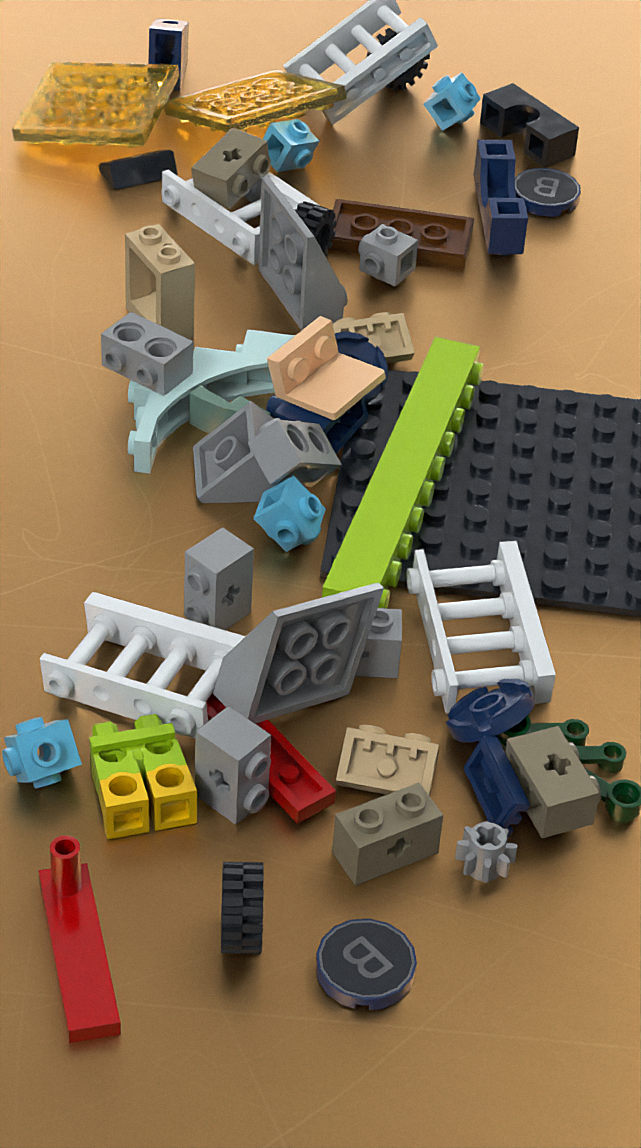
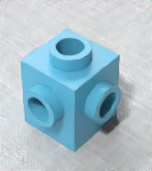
[423,72,481,131]
[263,119,319,172]
[253,475,326,552]
[2,717,82,788]

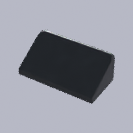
[99,150,178,189]

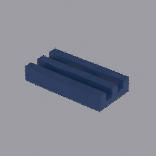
[463,735,530,837]

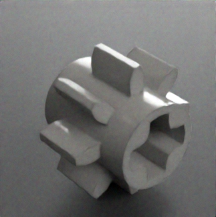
[455,821,517,883]

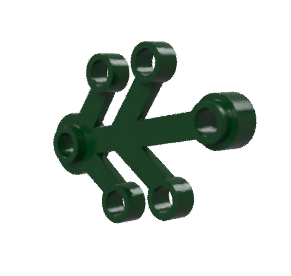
[495,715,641,823]

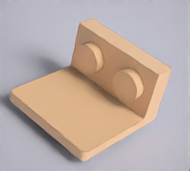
[267,316,386,420]

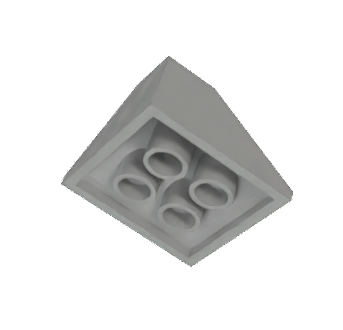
[258,176,348,330]
[213,583,384,724]

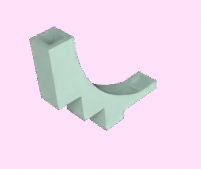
[128,329,295,474]

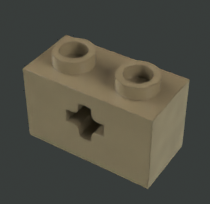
[191,128,271,209]
[505,726,601,838]
[332,783,444,886]

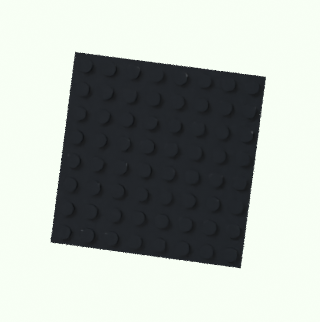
[320,370,641,617]

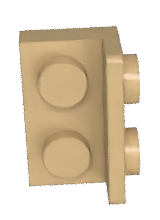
[332,312,415,364]
[336,725,439,796]

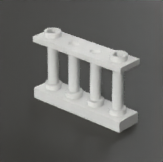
[283,0,438,125]
[161,169,320,265]
[406,541,556,713]
[40,592,246,739]

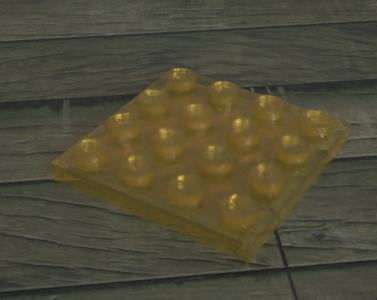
[12,61,179,147]
[163,70,346,133]

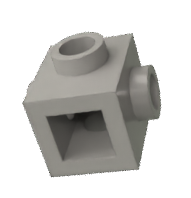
[358,224,418,286]

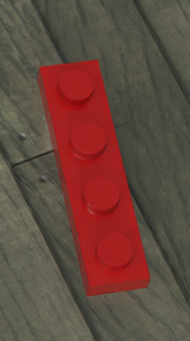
[206,693,336,823]

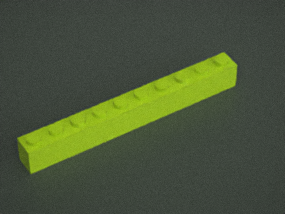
[322,337,484,609]

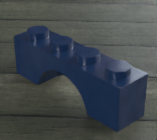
[473,140,528,256]

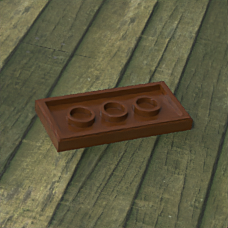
[328,199,474,268]

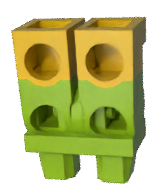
[89,714,197,840]

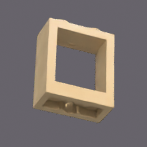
[125,224,195,339]

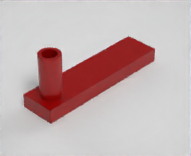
[38,835,121,1043]

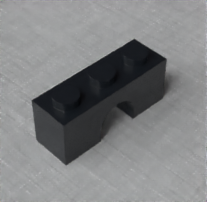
[480,83,579,168]

